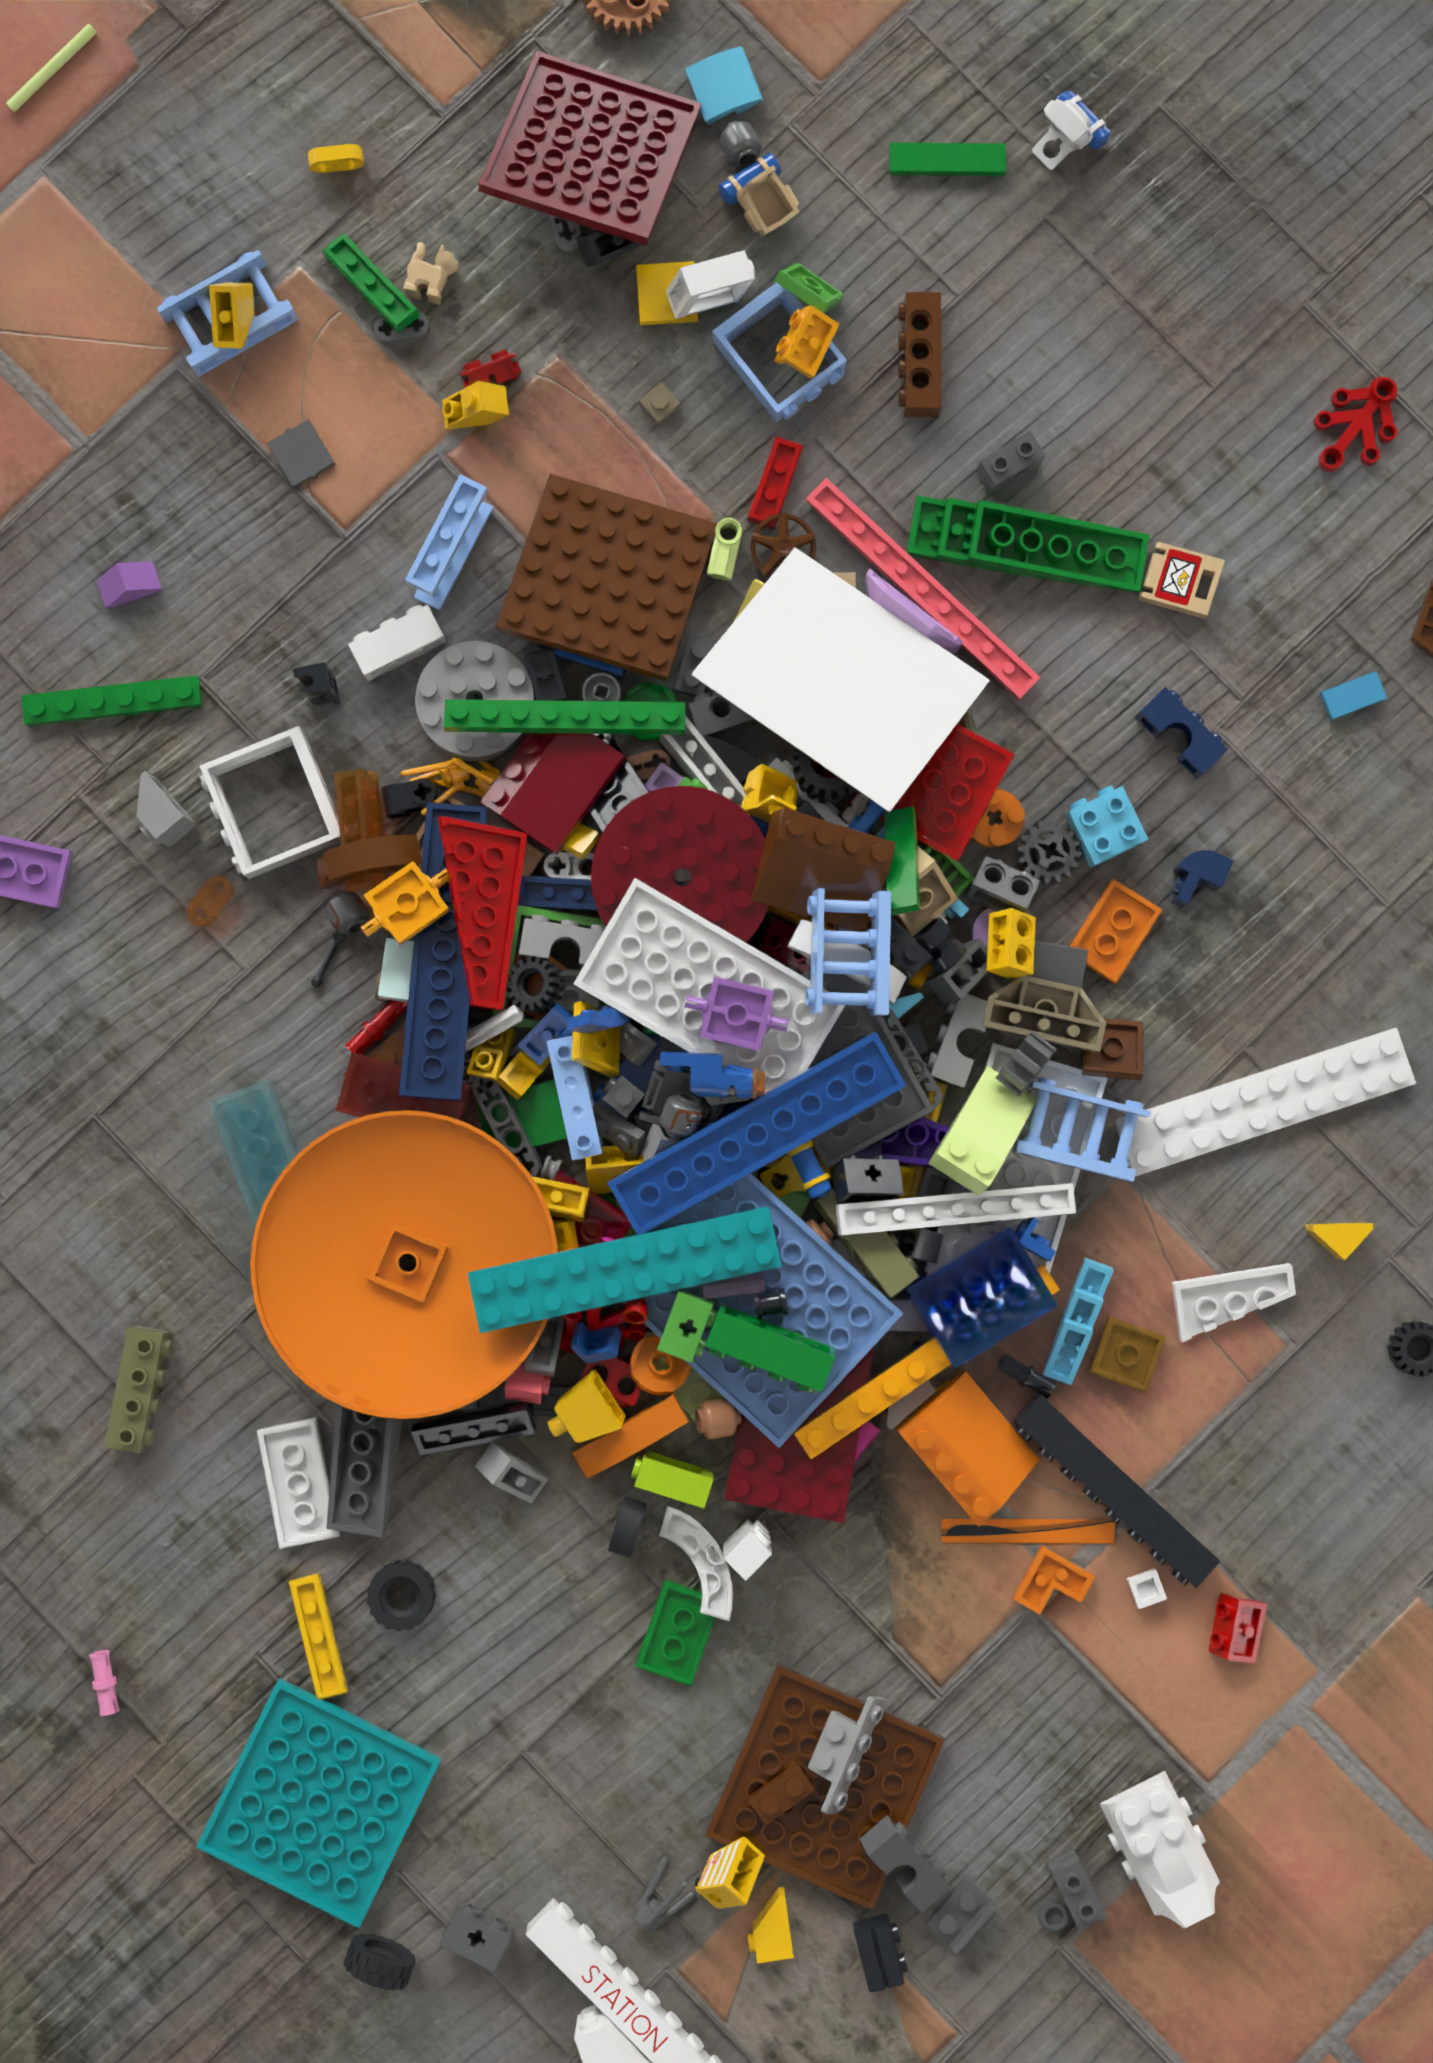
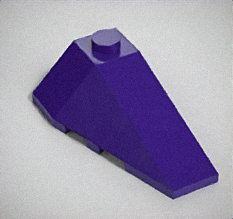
[853,1116,949,1168]

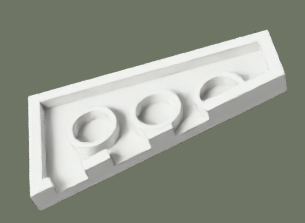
[1171,1263,1296,1342]

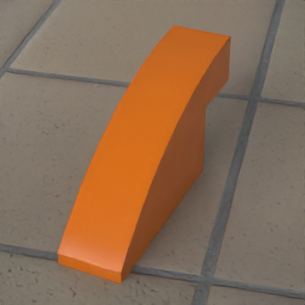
[572,1393,689,1478]

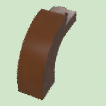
[316,835,422,889]

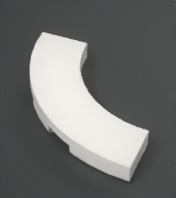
[659,1506,733,1621]

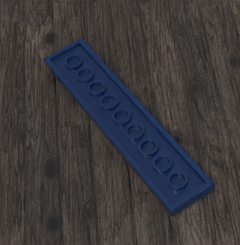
[399,802,487,1102]

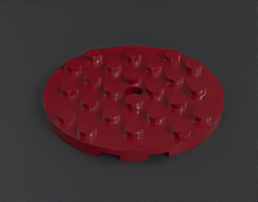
[591,786,769,943]

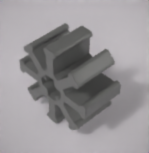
[995,1031,1057,1097]

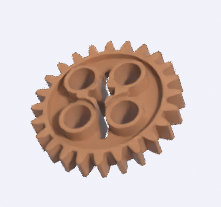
[582,0,673,36]

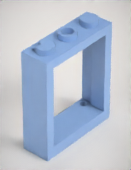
[712,282,847,423]

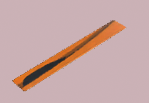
[941,1518,1115,1544]

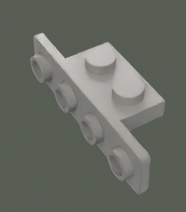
[808,1696,885,1814]

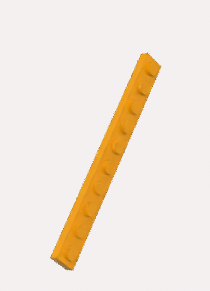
[793,1265,1060,1459]

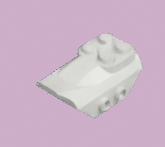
[1100,1771,1220,1928]

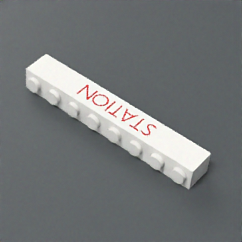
[526,1898,723,2063]

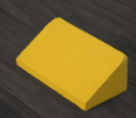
[532,1176,590,1222]

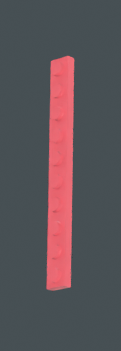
[806,478,1041,701]

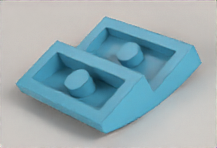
[685,46,764,125]

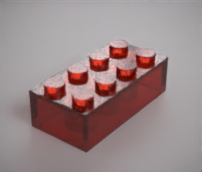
[335,1052,472,1121]

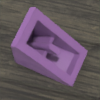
[97,561,163,609]

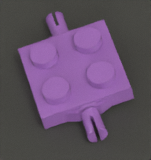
[685,976,789,1051]

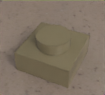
[639,382,680,426]

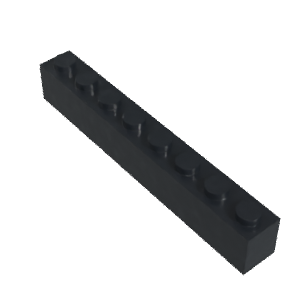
[1013,1393,1221,1588]

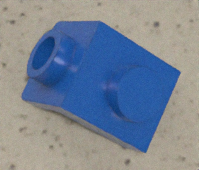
[571,1322,622,1364]

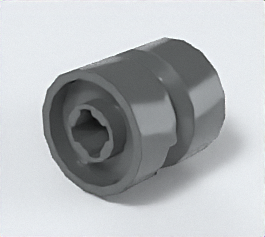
[582,673,622,701]

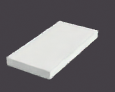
[257,1417,340,1549]

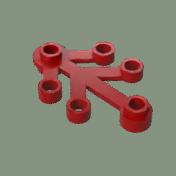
[1313,377,1398,472]
[560,1298,649,1354]

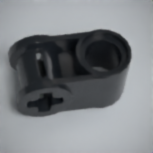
[381,778,441,819]

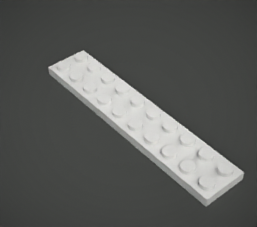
[1114,1027,1416,1176]

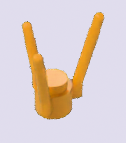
[400,758,470,816]
[430,758,501,798]

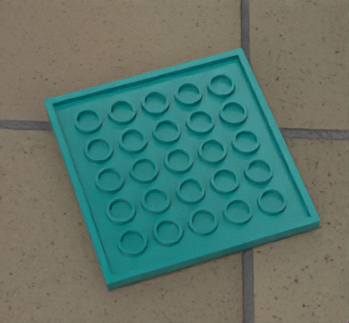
[196,1678,442,1928]

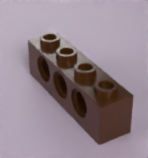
[898,292,941,417]

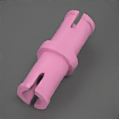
[89,1650,120,1716]

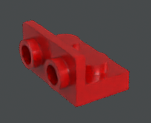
[1209,1593,1267,1664]

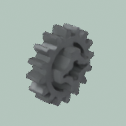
[1016,820,1082,885]

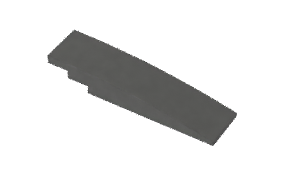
[326,1404,402,1537]

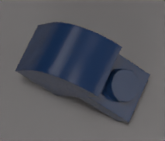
[1171,850,1234,907]

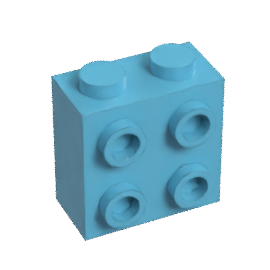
[1064,785,1148,868]

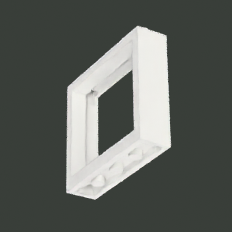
[200,726,347,879]

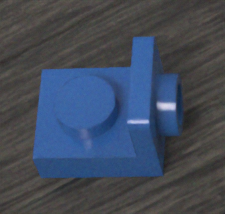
[1014,1217,1056,1262]

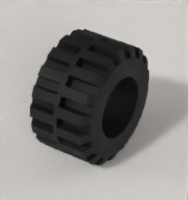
[793,748,859,804]

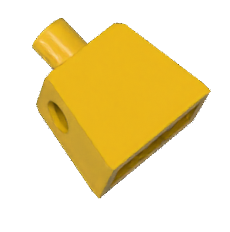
[548,1369,626,1443]

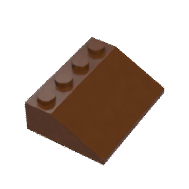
[751,808,896,932]

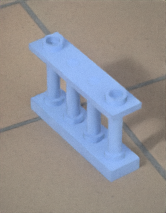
[156,250,299,377]
[405,474,494,611]
[805,888,891,1017]
[547,1035,604,1161]
[1012,1077,1151,1182]

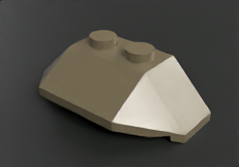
[982,976,1106,1052]

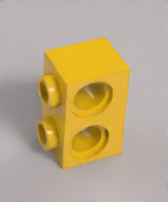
[986,908,1036,979]

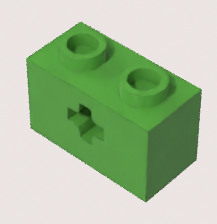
[657,1289,717,1363]

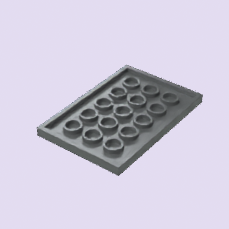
[801,969,934,1168]

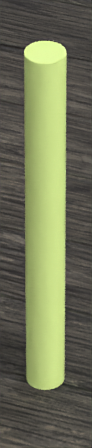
[6,23,97,113]

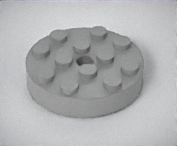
[415,641,535,762]

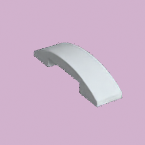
[787,919,907,1004]

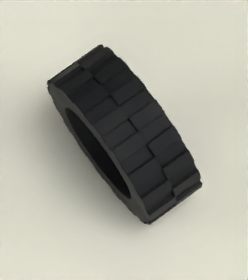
[367,1560,436,1631]
[343,1934,416,1990]

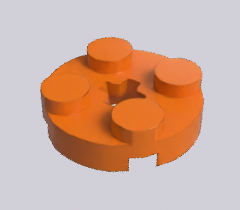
[971,789,1025,848]
[630,1334,691,1395]

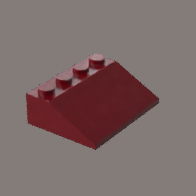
[481,733,626,855]

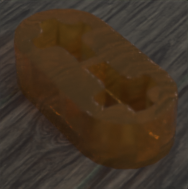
[186,876,234,927]

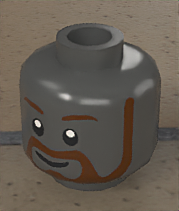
[325,890,369,936]
[660,1092,704,1139]

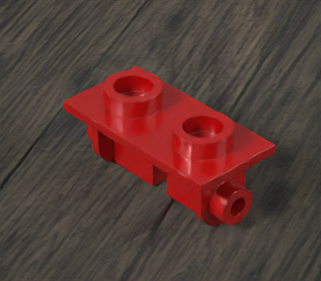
[459,349,522,388]

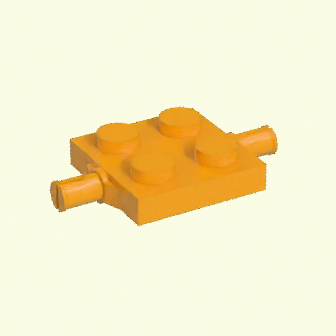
[360,861,449,946]

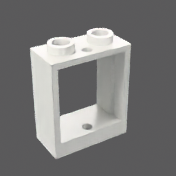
[665,250,755,319]

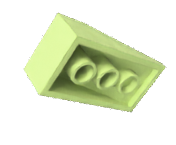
[928,1066,1037,1196]

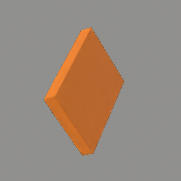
[1069,878,1163,985]

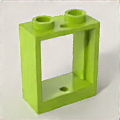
[631,1450,714,1509]

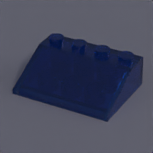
[902,1226,1058,1368]

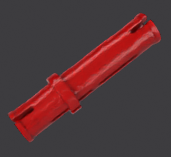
[345,1000,408,1059]

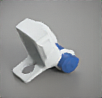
[1032,90,1111,170]

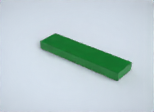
[889,142,1006,176]
[322,233,420,333]
[884,806,920,916]

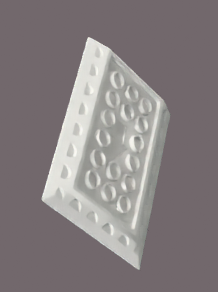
[691,548,990,812]

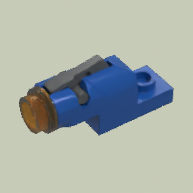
[660,1051,765,1105]

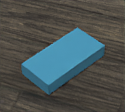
[1319,671,1387,721]

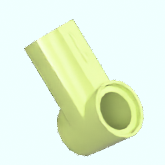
[707,518,742,581]

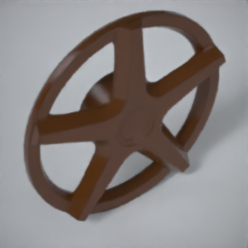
[750,513,816,578]

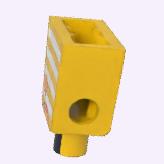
[695,1837,765,1909]

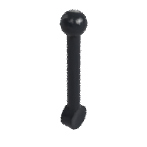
[311,931,345,988]

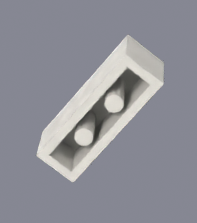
[348,605,447,681]
[723,1518,772,1581]

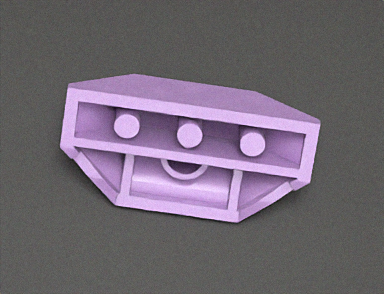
[864,569,963,653]

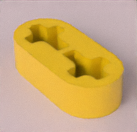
[308,144,364,173]

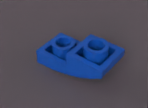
[568,1006,630,1033]

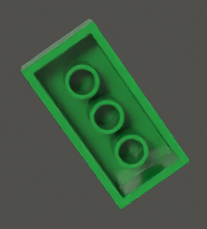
[705,1303,835,1394]

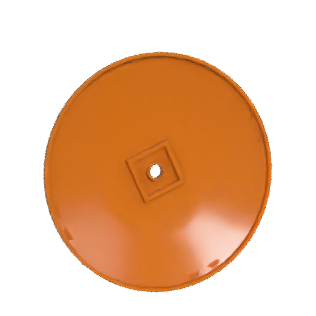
[250,1110,558,1419]

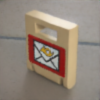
[1138,542,1225,619]

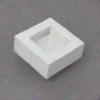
[1126,1568,1167,1609]

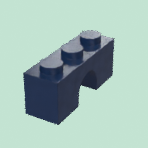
[1135,687,1228,779]

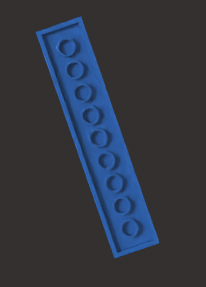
[608,1031,906,1235]

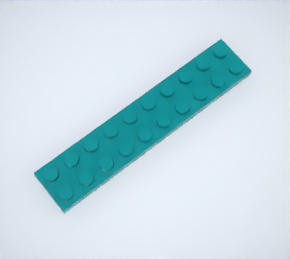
[467,1206,782,1333]

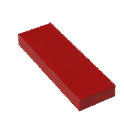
[747,436,804,530]

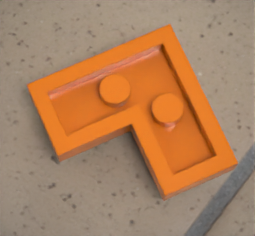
[1012,1545,1096,1614]

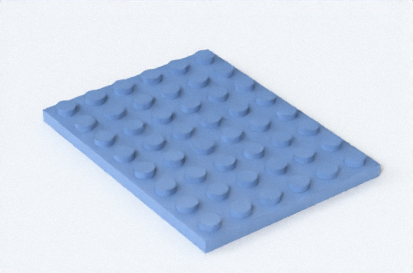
[622,1173,903,1448]

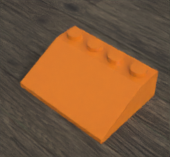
[896,1370,1040,1527]

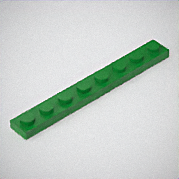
[444,699,685,735]

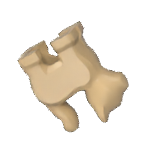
[403,242,459,305]

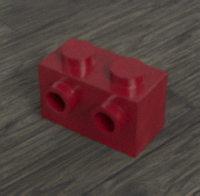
[759,917,811,975]

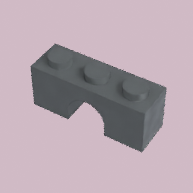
[860,1815,950,1913]

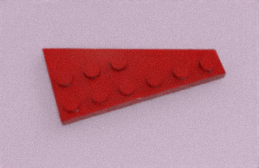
[437,816,528,1011]

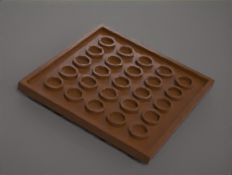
[496,474,718,682]
[705,1663,945,1910]

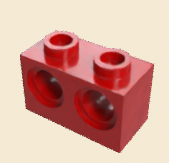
[579,1356,642,1408]

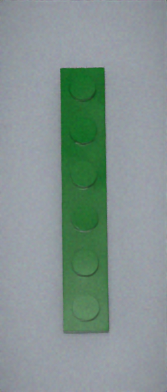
[21,675,203,726]

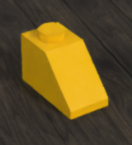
[209,282,255,349]
[748,1887,794,1963]

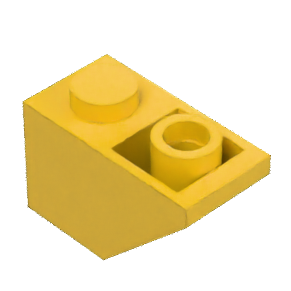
[442,381,509,429]

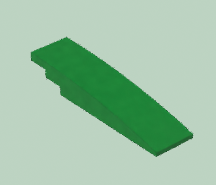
[906,495,1150,593]

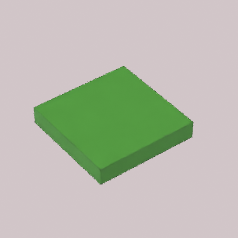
[774,263,844,313]

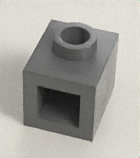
[602,1075,645,1118]

